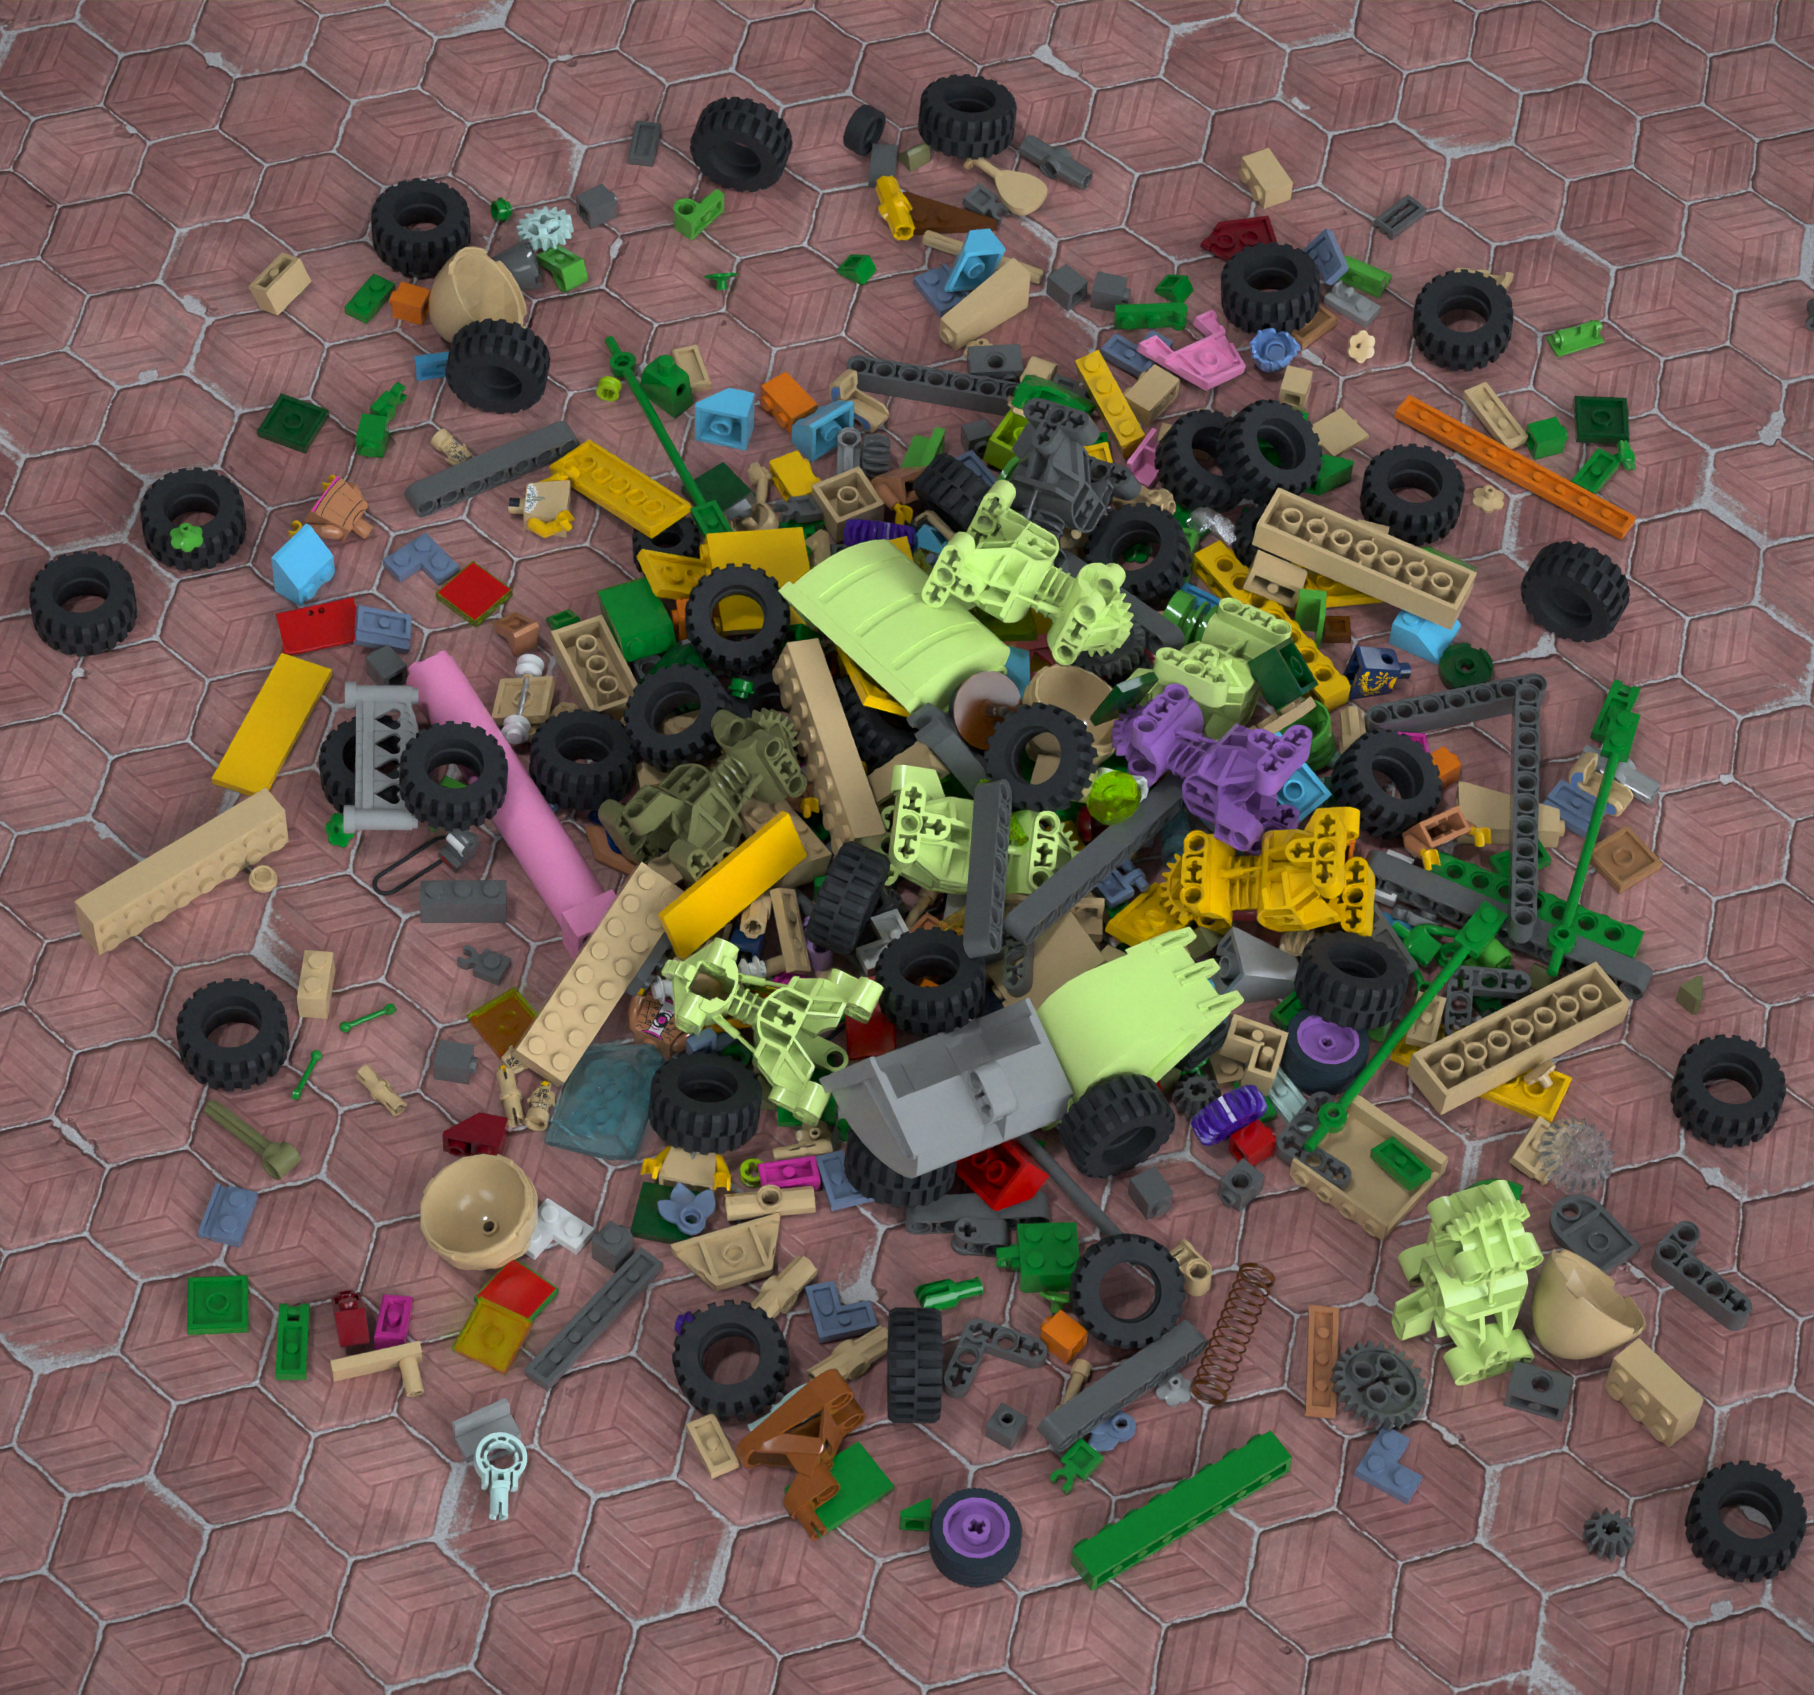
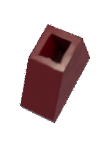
[442,1112,509,1156]
[331,1290,370,1347]

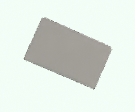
[452,1398,521,1463]

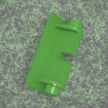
[1546,319,1604,357]

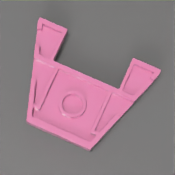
[1137,310,1246,391]

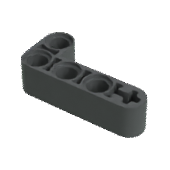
[1651,1221,1752,1331]

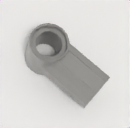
[837,427,861,475]

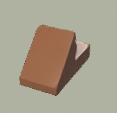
[492,612,539,657]

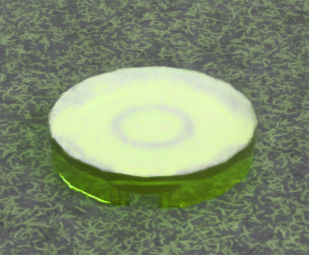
[1086,770,1142,825]

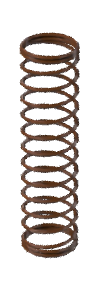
[1190,1262,1275,1405]

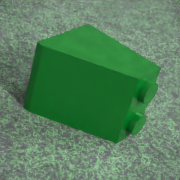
[597,576,677,663]

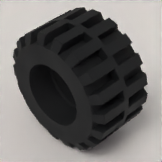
[1232,505,1291,568]
[632,515,700,576]

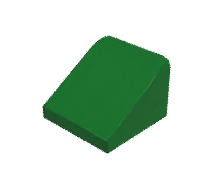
[837,254,876,285]
[1154,274,1193,303]
[546,609,581,631]
[899,1498,932,1531]

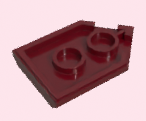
[1200,215,1277,261]

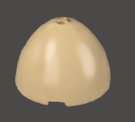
[429,246,527,343]
[1532,1249,1646,1360]

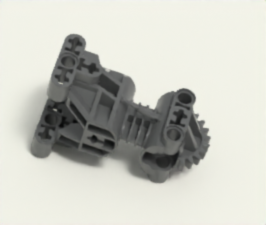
[980,398,1141,574]

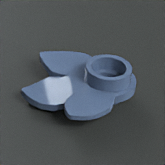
[657,1183,715,1235]
[1088,1410,1136,1452]

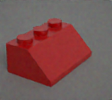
[955,1139,1050,1211]

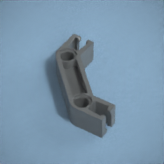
[906,702,1020,822]

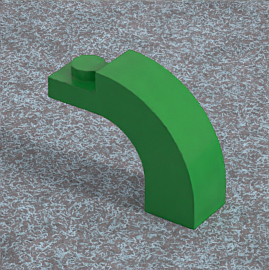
[1011,375,1096,417]

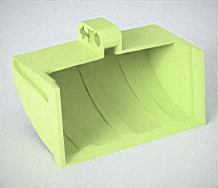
[778,539,1010,715]

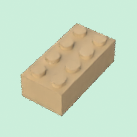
[551,615,637,721]

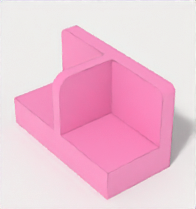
[1127,428,1159,490]

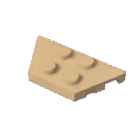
[671,1213,780,1292]

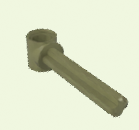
[204,1100,301,1180]

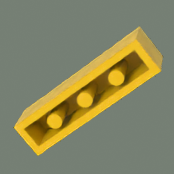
[1075,349,1145,459]

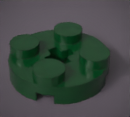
[1438,643,1493,690]

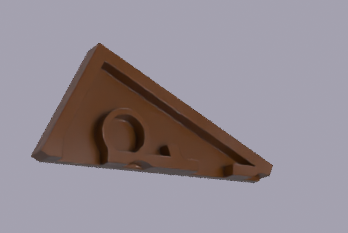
[903,192,997,235]

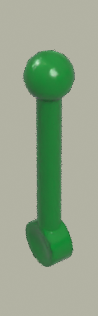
[339,1003,396,1033]
[292,1050,322,1101]

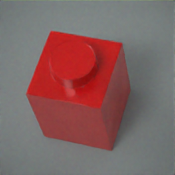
[1228,1119,1276,1167]

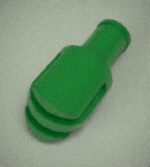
[914,1276,984,1311]

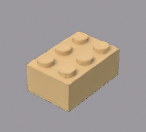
[1604,1338,1704,1448]

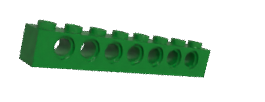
[1424,851,1645,959]

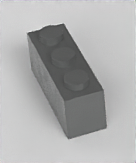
[420,880,507,923]

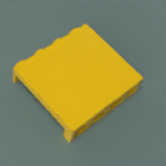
[700,527,818,638]

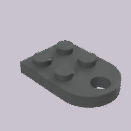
[1549,1194,1641,1274]

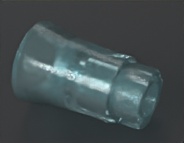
[1160,810,1198,870]

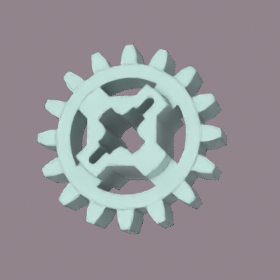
[517,206,574,252]

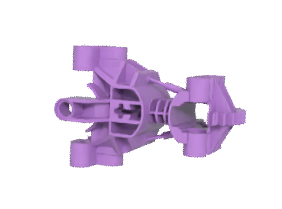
[1111,684,1312,856]

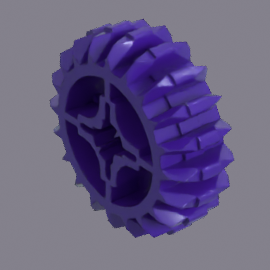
[843,519,916,553]
[1191,1085,1268,1146]

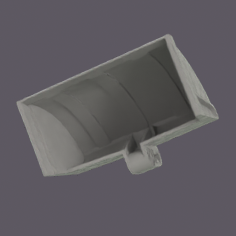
[819,998,1074,1179]

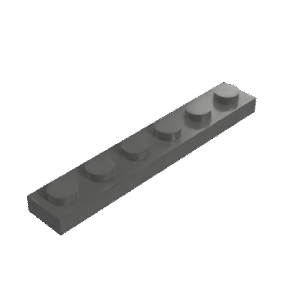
[524,1247,663,1392]

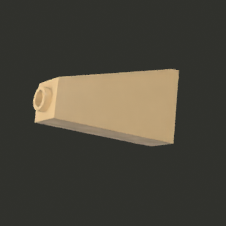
[939,258,1031,351]
[1455,782,1565,848]

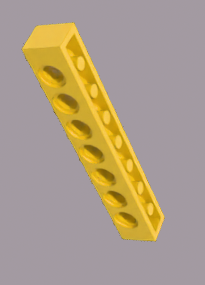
[1192,540,1351,712]

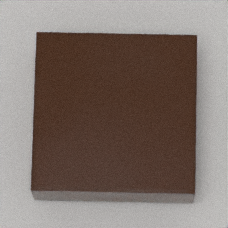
[1323,616,1351,643]

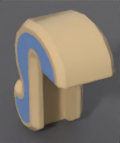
[829,369,889,432]
[1568,752,1633,816]

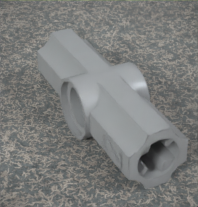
[1578,744,1661,805]

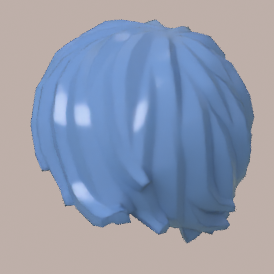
[1250,328,1301,373]

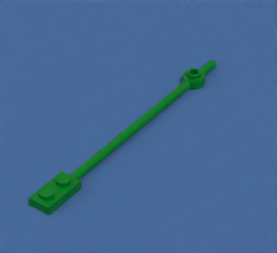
[605,336,733,540]
[1546,708,1640,977]
[1303,900,1508,1153]

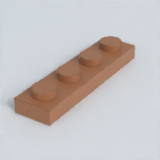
[1305,1305,1339,1419]

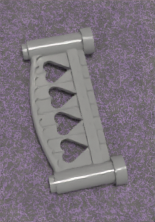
[344,681,419,834]

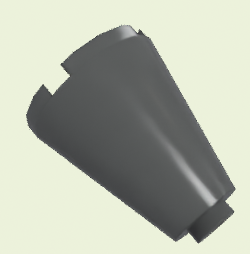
[491,238,544,290]

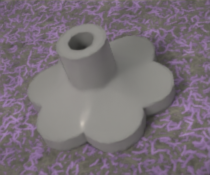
[1156,1372,1191,1407]

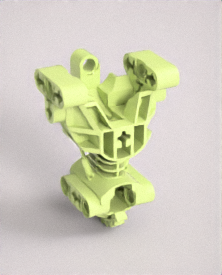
[921,480,1134,665]
[1126,597,1293,741]
[876,765,1079,895]
[661,937,884,1127]
[1392,1180,1544,1386]

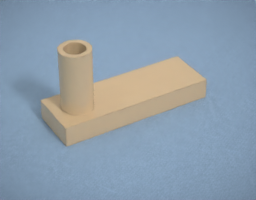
[764,887,812,978]
[330,1341,424,1397]

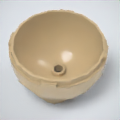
[1022,664,1119,766]
[420,1154,538,1271]

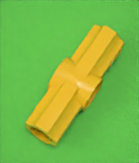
[875,175,915,241]

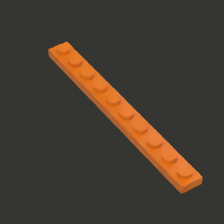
[1394,395,1636,540]

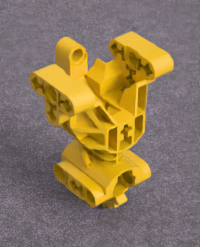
[1160,807,1375,937]

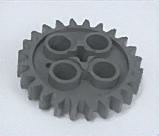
[1070,617,1147,679]
[1330,1340,1427,1431]

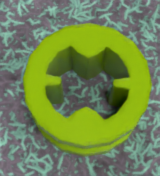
[596,376,622,402]
[740,1158,763,1188]

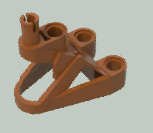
[735,1368,866,1541]

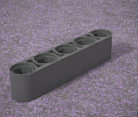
[904,1191,1050,1235]

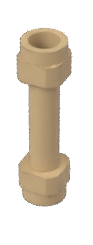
[904,887,940,930]
[1055,1359,1092,1410]

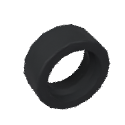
[843,104,886,156]

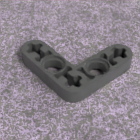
[983,930,1034,998]
[1444,965,1531,1037]
[1275,1092,1351,1191]
[943,1318,1048,1399]

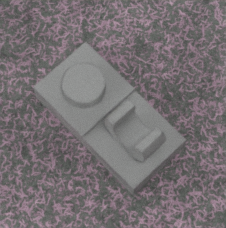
[1323,280,1381,328]

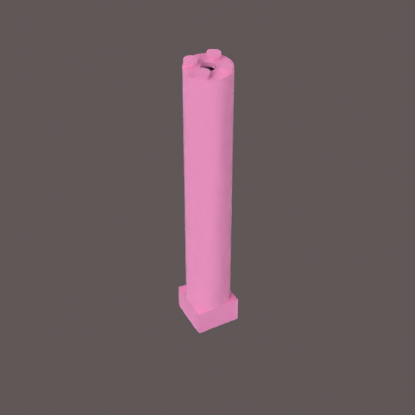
[406,651,616,959]

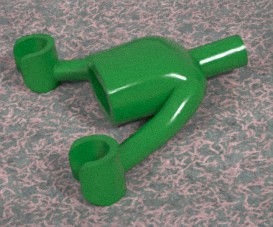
[1392,921,1461,999]

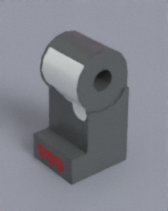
[438,828,479,873]

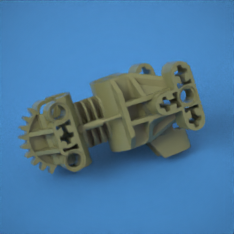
[598,708,807,888]

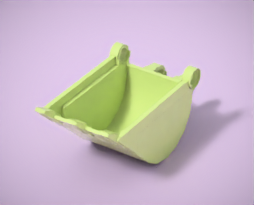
[1036,927,1244,1131]

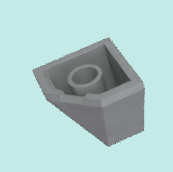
[1211,927,1298,1004]

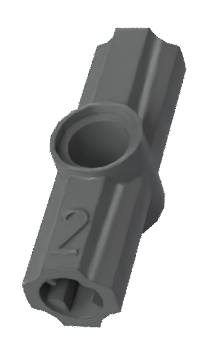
[1019,135,1094,190]

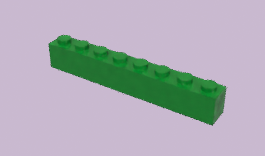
[1070,1430,1292,1591]

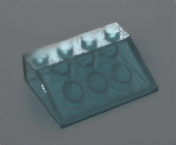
[544,1044,666,1160]

